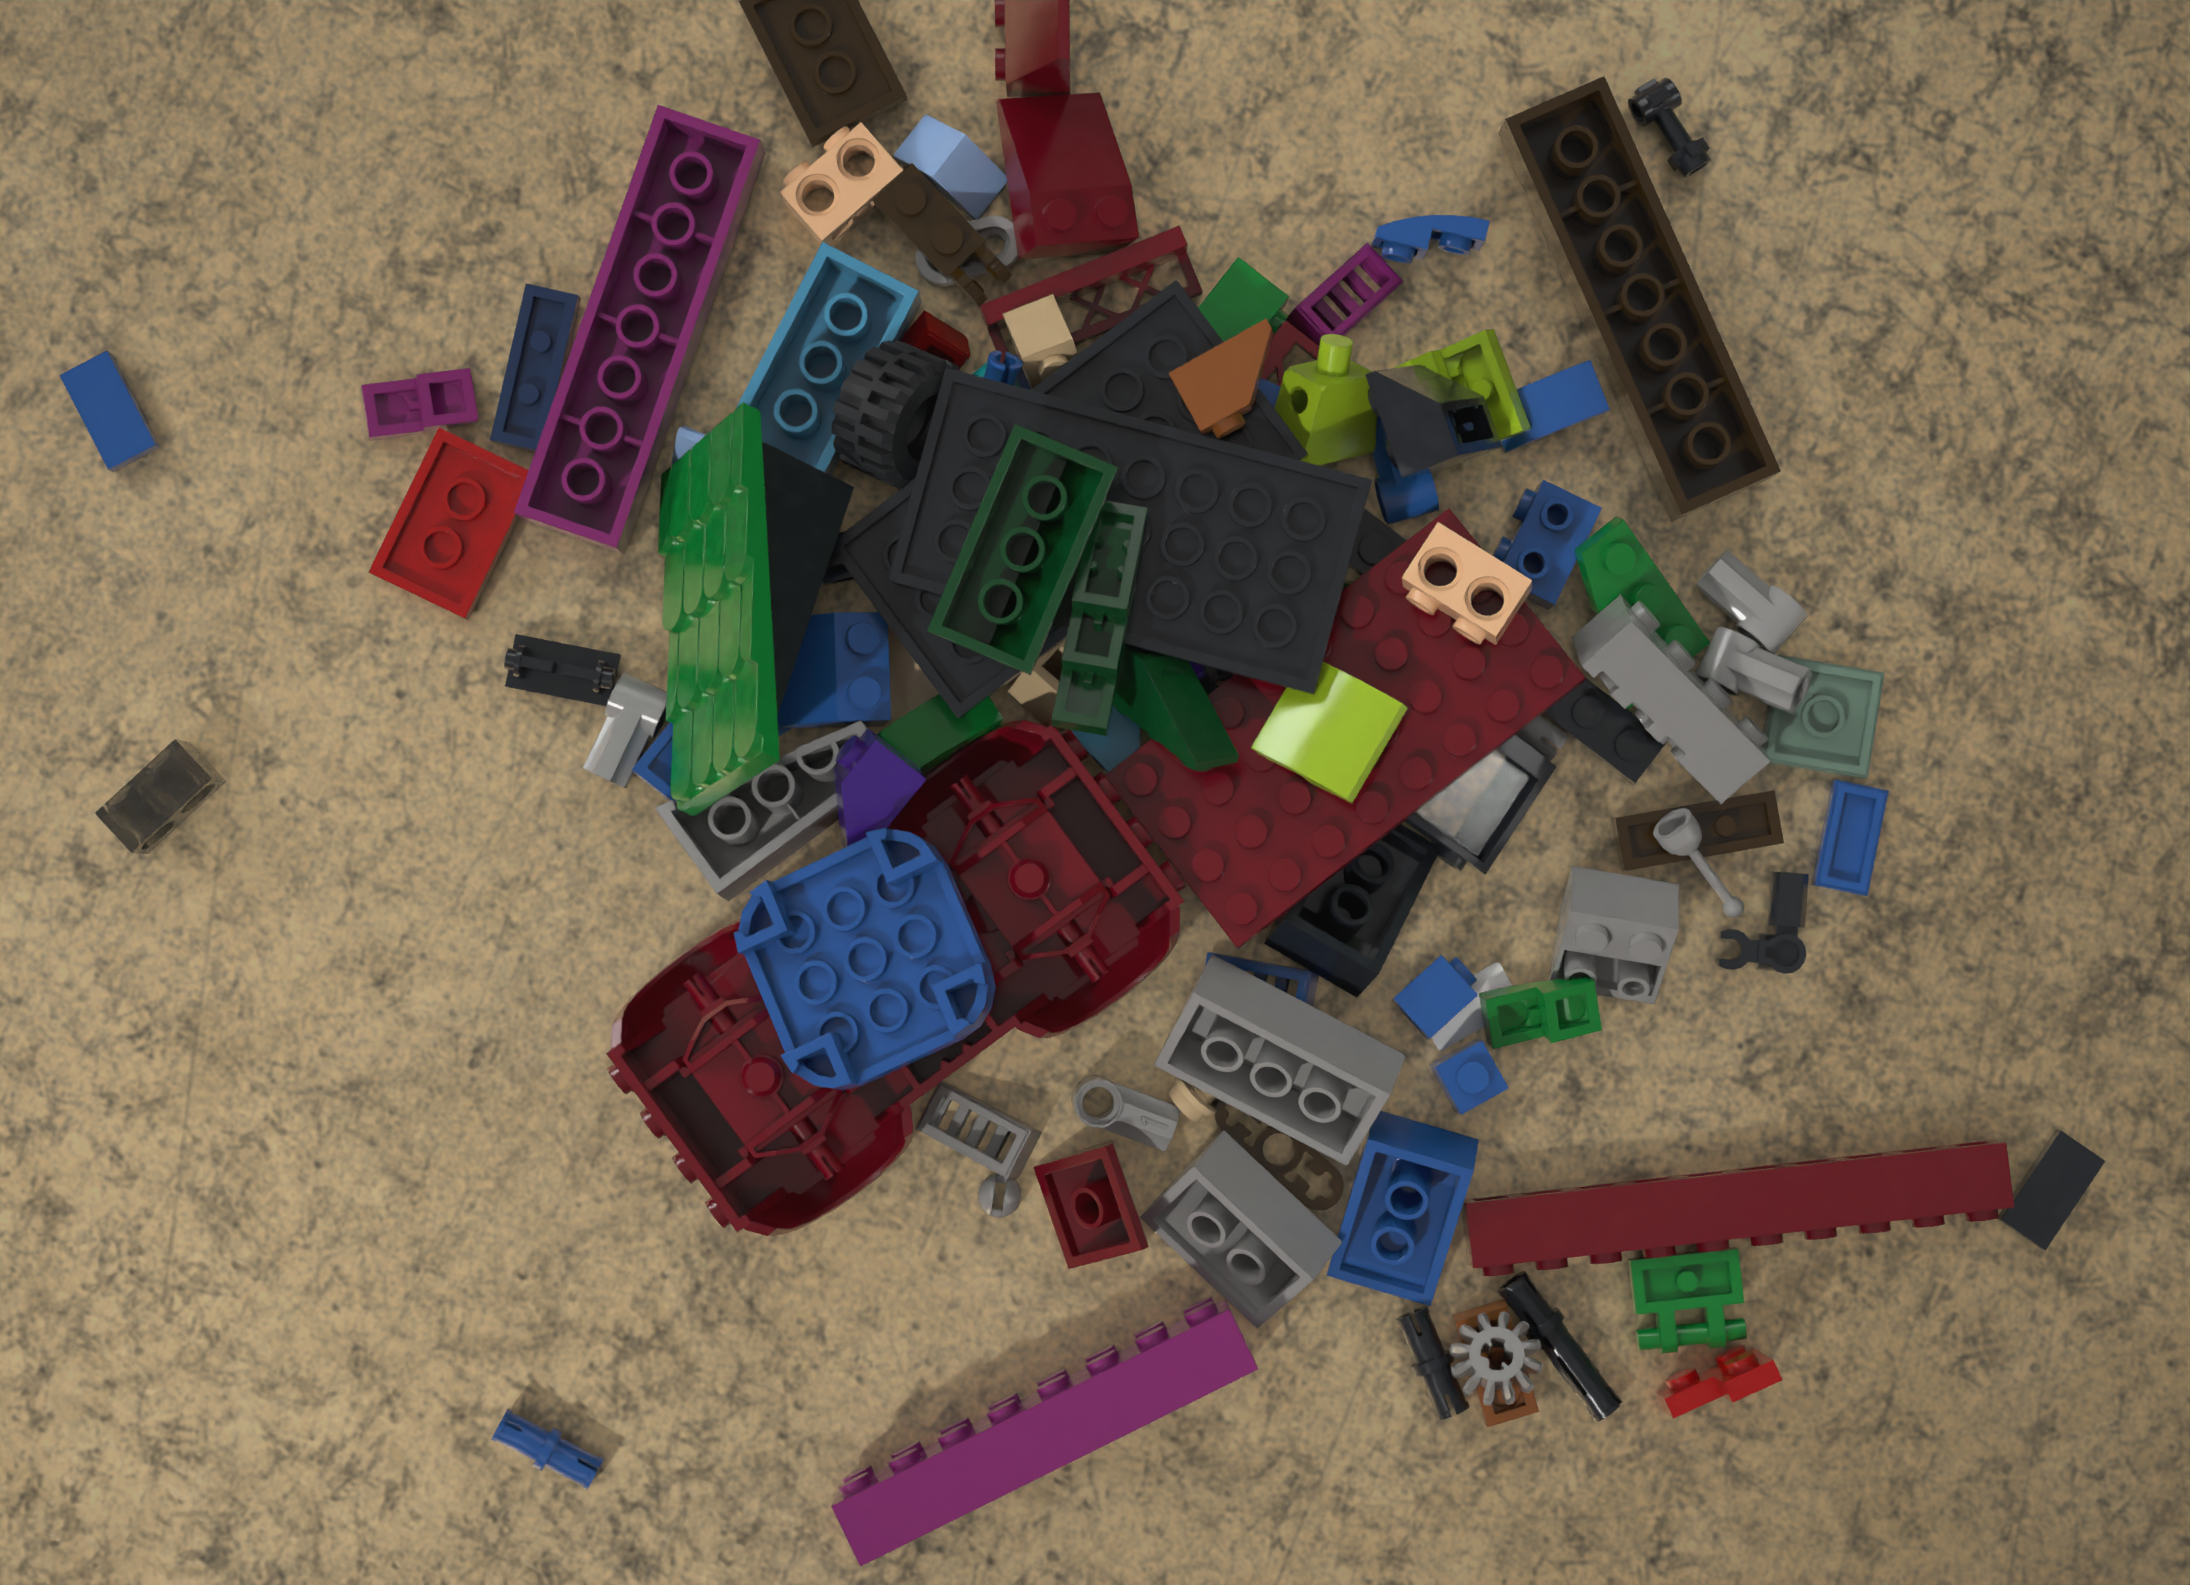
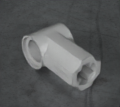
[1694,550,1807,654]
[1695,627,1812,714]
[583,672,667,788]
[1071,1075,1180,1151]

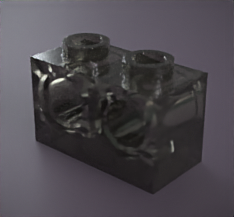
[95,739,227,855]

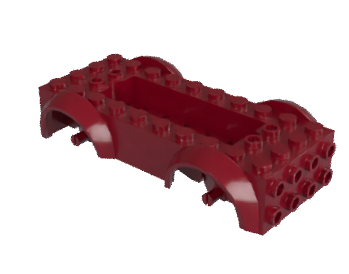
[606,720,1186,1236]

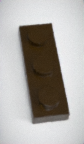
[1612,790,1784,871]

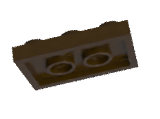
[739,0,907,148]

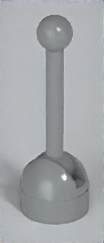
[1653,808,1744,918]

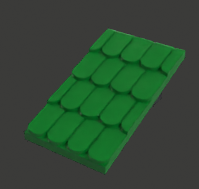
[658,402,854,816]

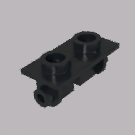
[504,634,621,706]

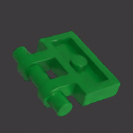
[1627,1247,1747,1354]

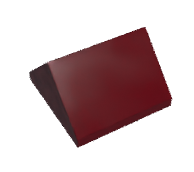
[1033,1139,1149,1269]

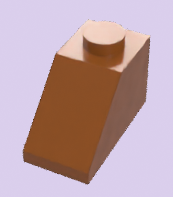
[1169,319,1273,439]

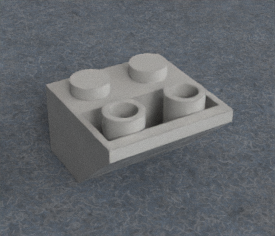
[1549,866,1679,1004]

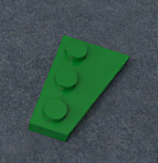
[1574,516,1710,710]

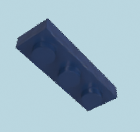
[490,283,581,452]

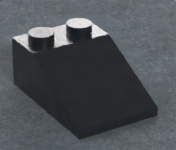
[1264,824,1439,998]

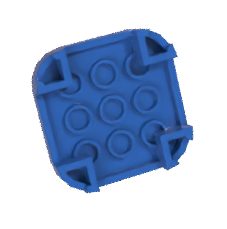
[734,828,996,1090]

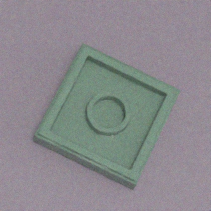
[1763,655,1885,779]

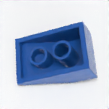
[1326,1111,1479,1306]

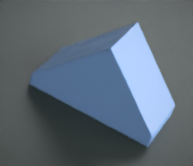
[893,114,1007,220]

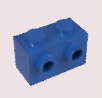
[1492,480,1602,610]

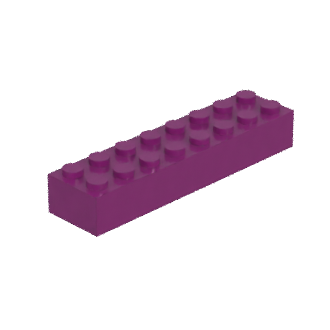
[514,105,766,555]
[831,1296,1258,1567]

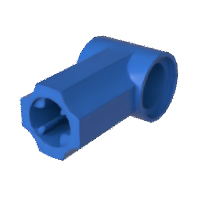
[1370,417,1439,525]

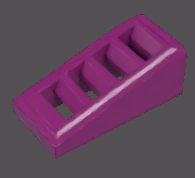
[1286,242,1404,346]

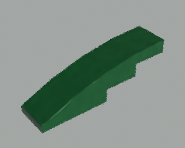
[1052,501,1148,736]

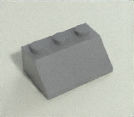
[1139,1130,1342,1329]

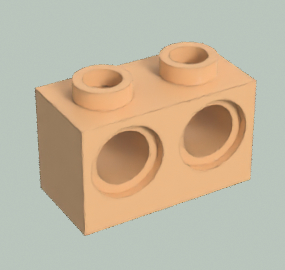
[780,122,903,246]
[1402,522,1532,645]

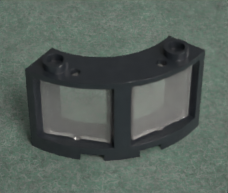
[1404,735,1556,875]

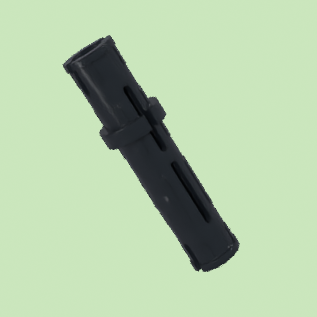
[1497,1271,1623,1422]

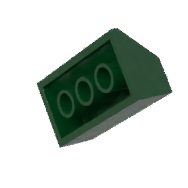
[927,424,1119,675]

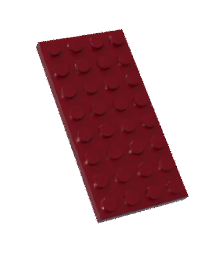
[1105,508,1586,949]

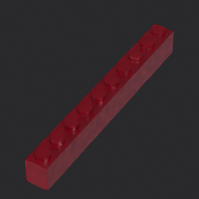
[1461,1140,2014,1276]

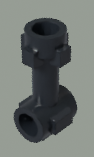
[1628,77,1712,178]

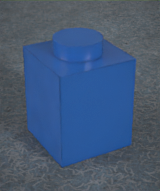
[1391,955,1478,1040]
[1429,1039,1509,1115]

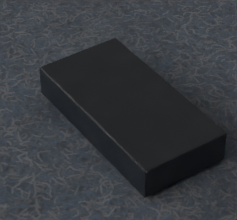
[1998,1130,2105,1251]

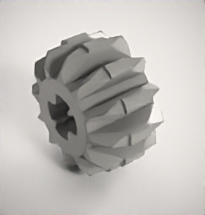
[1450,1312,1543,1406]

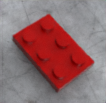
[368,428,529,620]

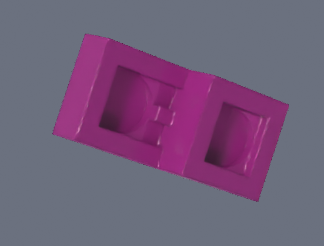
[360,368,479,441]

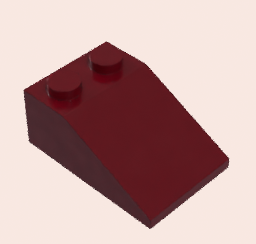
[995,0,1071,97]
[996,92,1139,260]

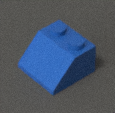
[777,612,891,728]

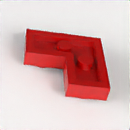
[1656,1345,1782,1419]

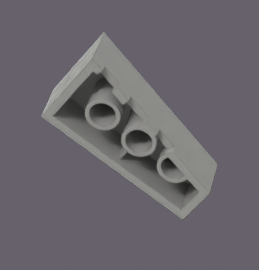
[1572,594,1771,804]
[655,721,867,901]

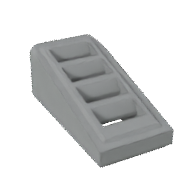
[915,1081,1041,1179]

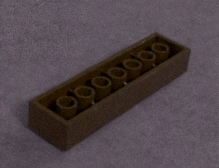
[1498,76,1781,522]

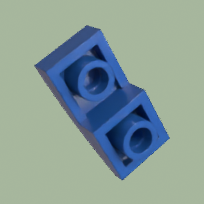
[1371,215,1490,263]

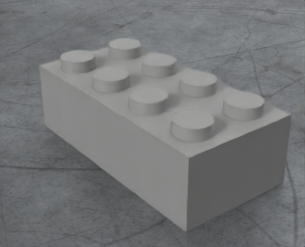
[1154,954,1406,1166]

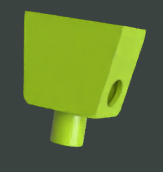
[1274,334,1377,465]

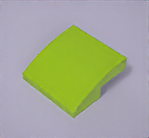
[1394,329,1531,442]
[1251,662,1408,803]

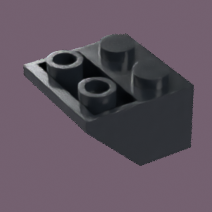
[1365,365,1502,478]

